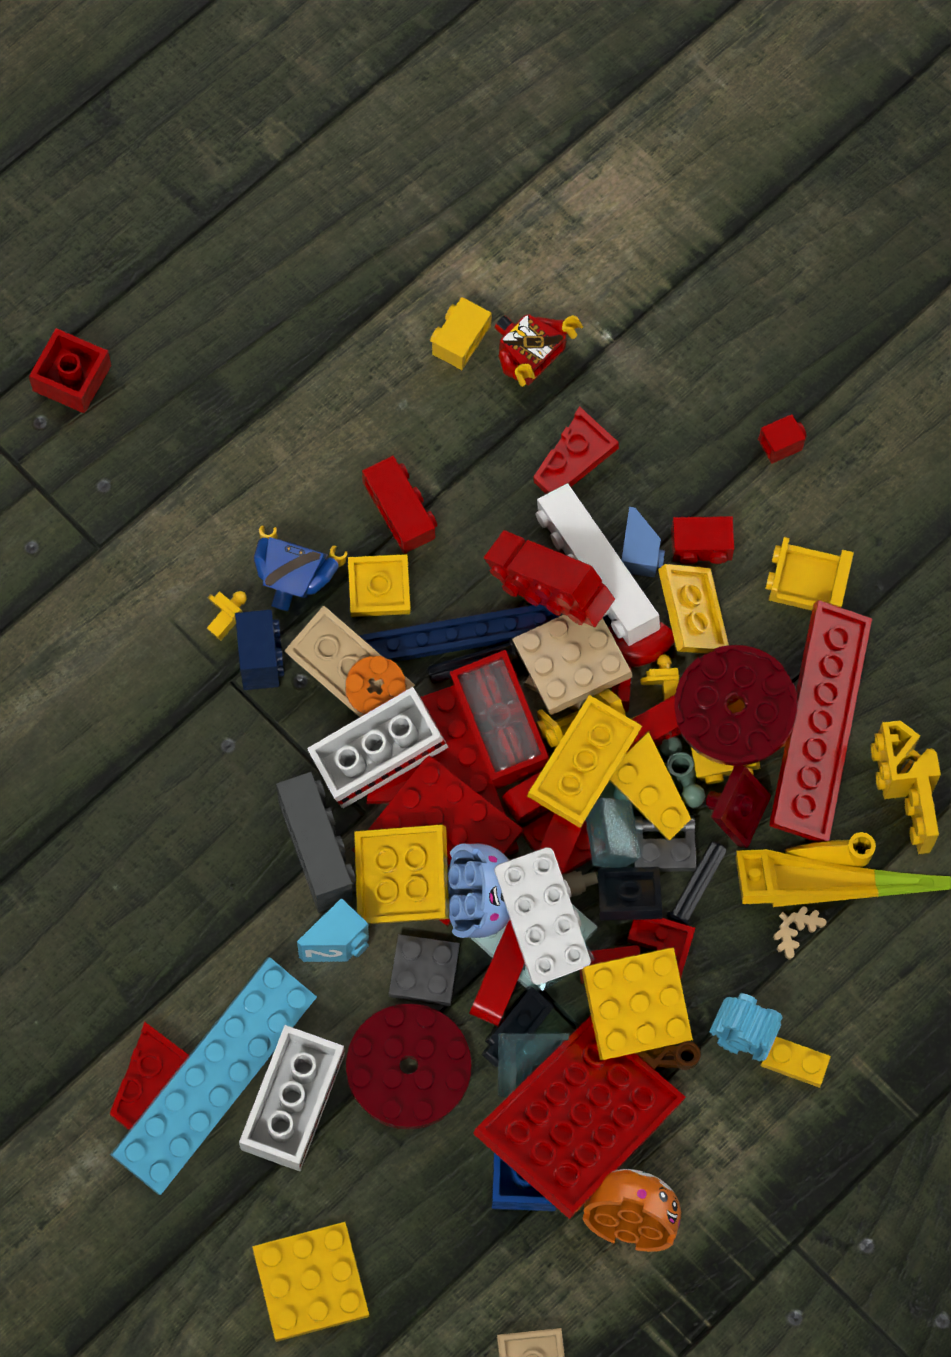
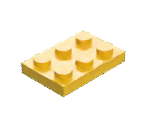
[658,564,729,654]

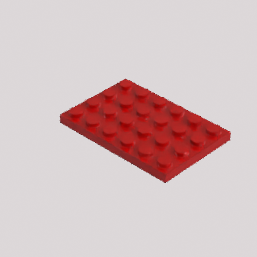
[473,1016,686,1219]

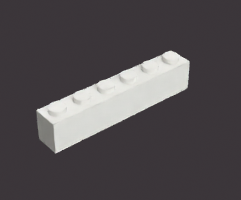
[536,483,660,646]

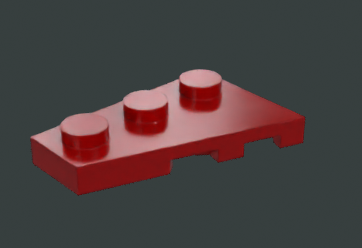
[533,406,619,494]
[110,1022,189,1130]

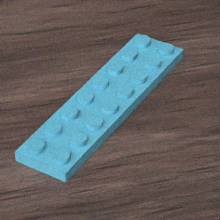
[110,957,317,1195]

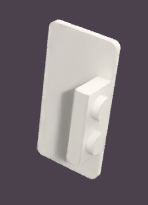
[494,848,591,985]

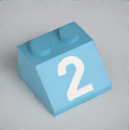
[297,898,369,962]

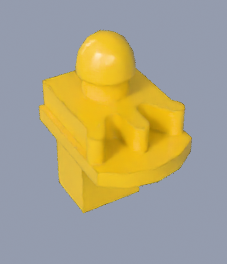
[207,591,247,641]
[640,654,679,701]

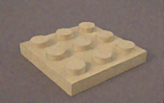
[512,615,633,715]

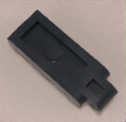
[482,986,554,1067]

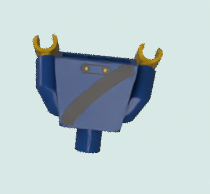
[254,526,348,611]

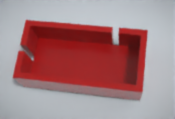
[484,530,615,627]

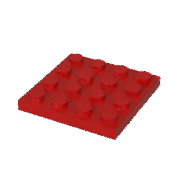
[352,756,524,927]

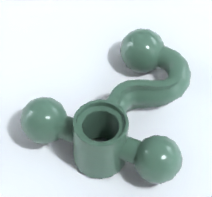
[613,736,705,808]

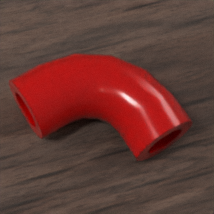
[608,622,675,667]

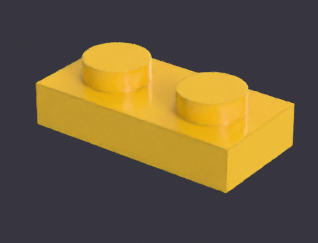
[761,1036,831,1088]

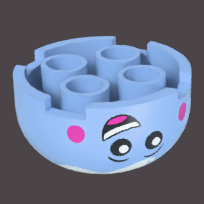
[448,844,510,938]

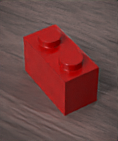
[671,516,734,564]

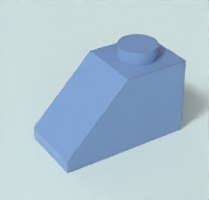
[621,507,665,577]

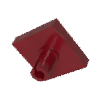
[706,765,771,848]

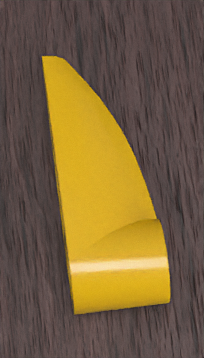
[785,832,876,867]

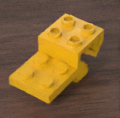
[871,721,941,854]

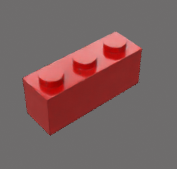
[362,455,438,554]

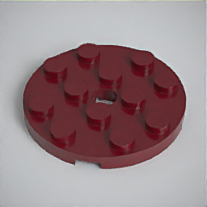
[674,645,798,766]
[346,1004,472,1129]

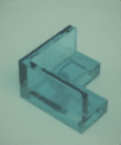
[498,1032,569,1098]

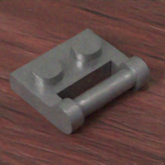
[632,815,696,872]

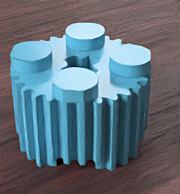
[709,993,783,1061]

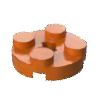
[345,656,406,714]

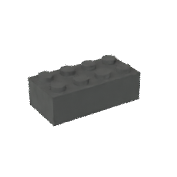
[276,772,356,913]

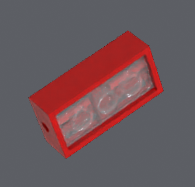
[450,650,549,789]

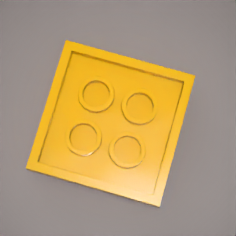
[354,825,450,924]
[581,948,693,1060]
[252,1222,369,1342]

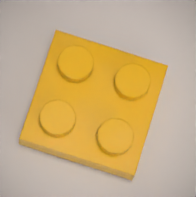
[348,554,410,617]

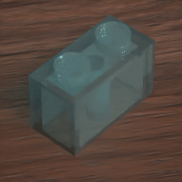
[586,797,640,868]

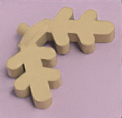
[773,906,826,959]

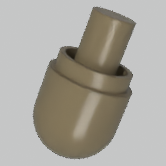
[562,871,598,898]

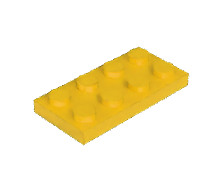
[527,695,642,828]

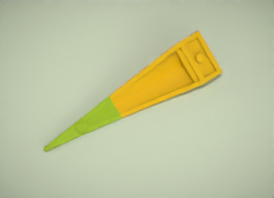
[736,849,951,907]

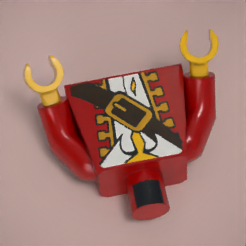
[494,314,583,387]

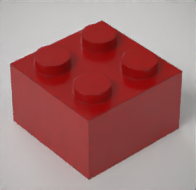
[29,328,111,414]

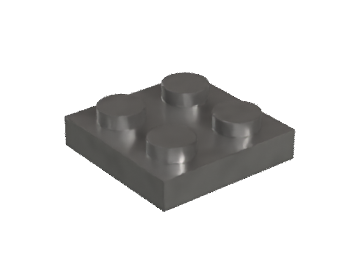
[389,934,460,1006]

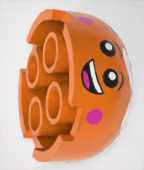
[583,1169,681,1252]

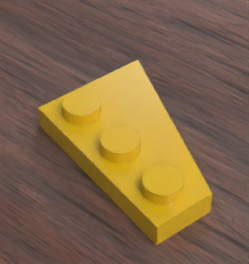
[610,732,691,841]

